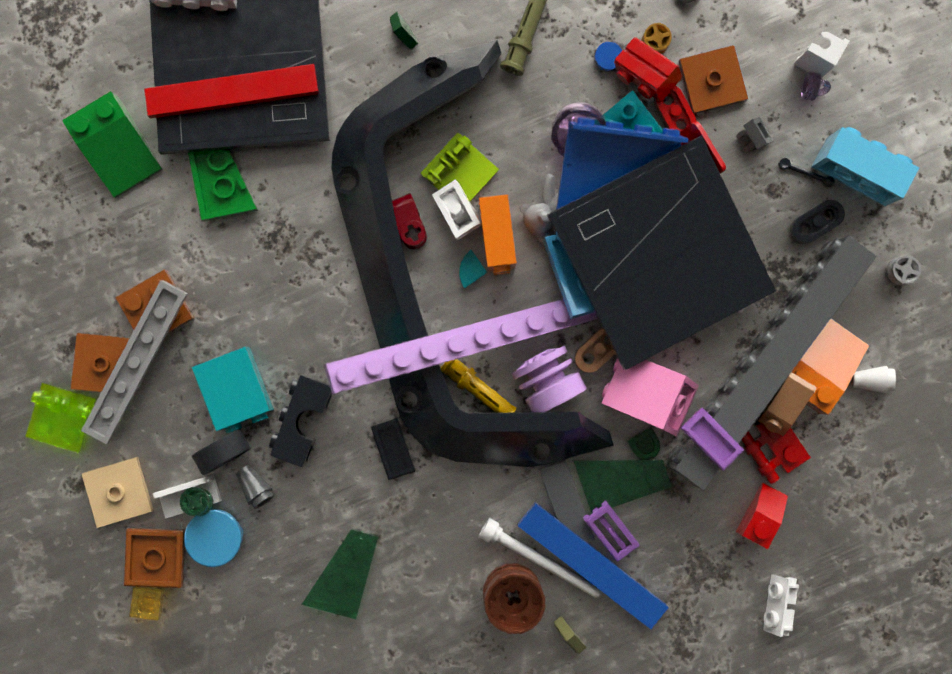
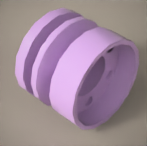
[511,346,587,412]

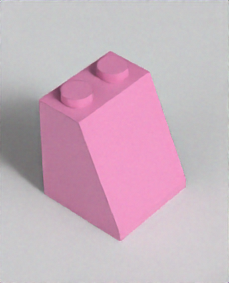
[602,359,699,437]

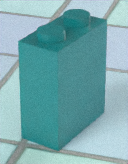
[192,347,274,434]

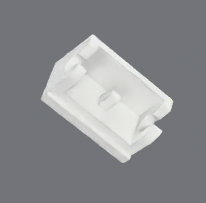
[794,32,850,79]

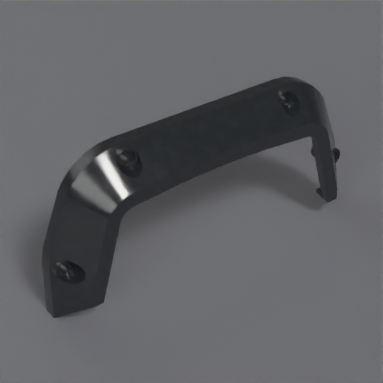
[331,40,614,467]

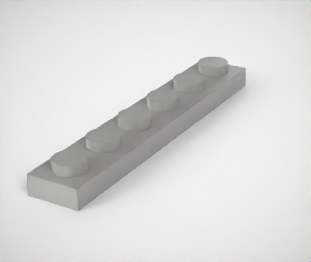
[81,280,188,444]

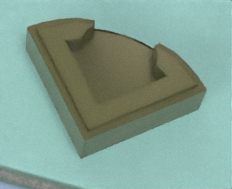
[554,616,587,654]

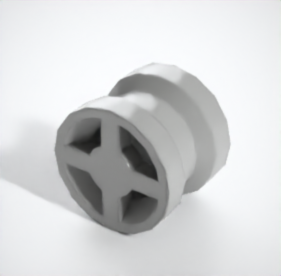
[886,256,921,286]

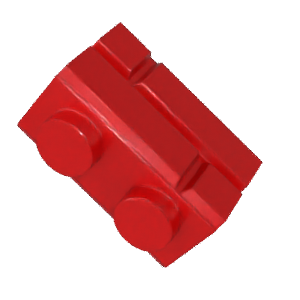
[614,37,682,102]

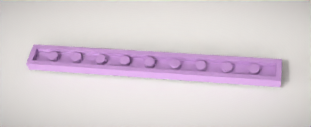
[324,299,598,394]

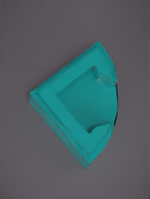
[459,249,487,289]

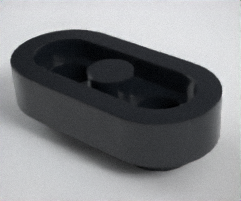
[790,200,845,244]

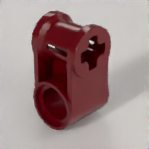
[392,193,427,250]

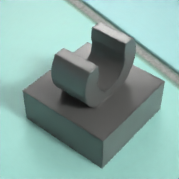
[736,117,774,152]

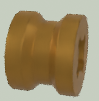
[641,23,672,54]

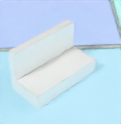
[152,474,222,519]

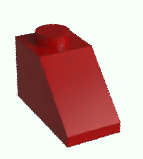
[735,482,788,549]

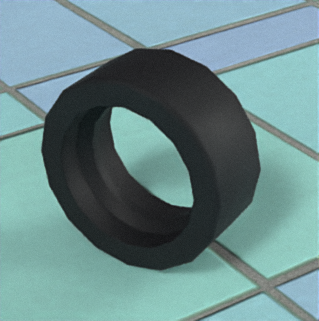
[192,430,251,475]

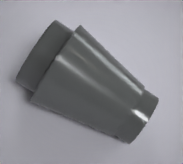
[236,465,274,509]

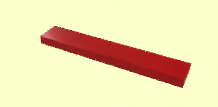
[144,64,319,119]

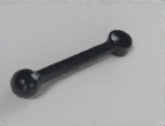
[778,158,835,187]

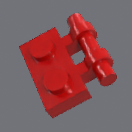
[741,422,811,484]

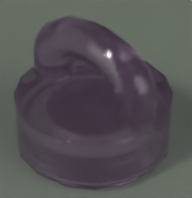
[801,71,831,101]

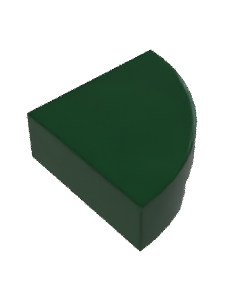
[390,12,418,49]

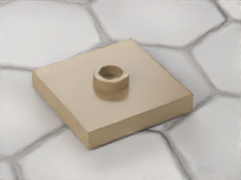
[82,457,154,528]

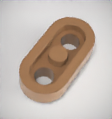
[574,328,615,373]

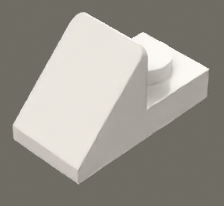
[432,179,482,240]

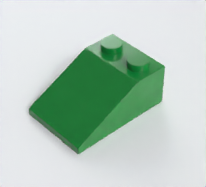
[62,91,163,198]

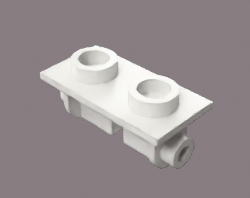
[763,574,799,637]

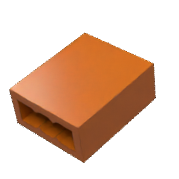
[479,194,516,276]

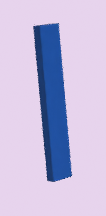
[517,502,669,629]

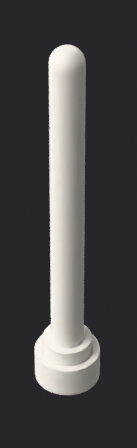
[478,518,602,598]

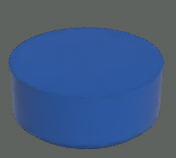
[594,42,622,72]

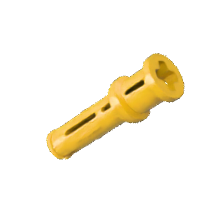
[441,359,517,413]

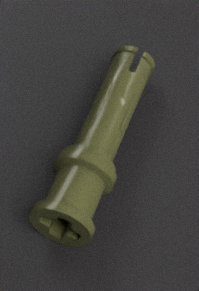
[500,0,547,76]

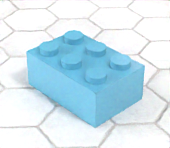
[811,127,919,206]

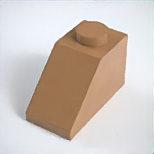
[758,372,817,436]

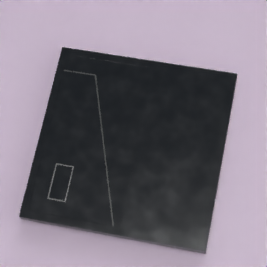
[149,0,330,155]
[547,136,776,370]

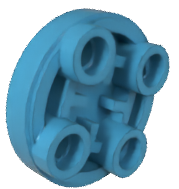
[184,509,244,567]

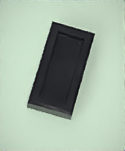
[371,418,415,481]

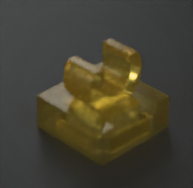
[129,587,164,620]

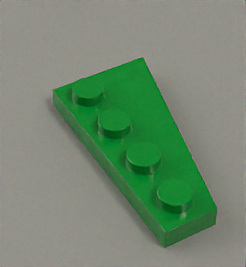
[188,149,258,222]

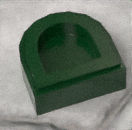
[626,426,660,460]

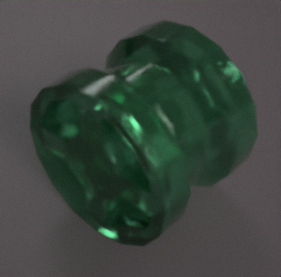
[180,487,214,516]

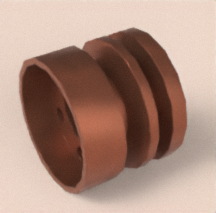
[483,563,545,634]

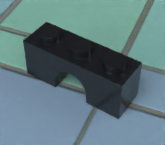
[269,375,333,467]

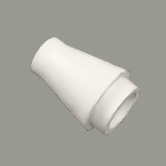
[852,366,896,394]

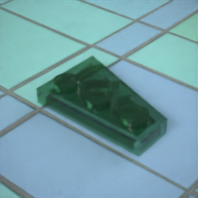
[573,459,672,514]
[301,528,379,619]

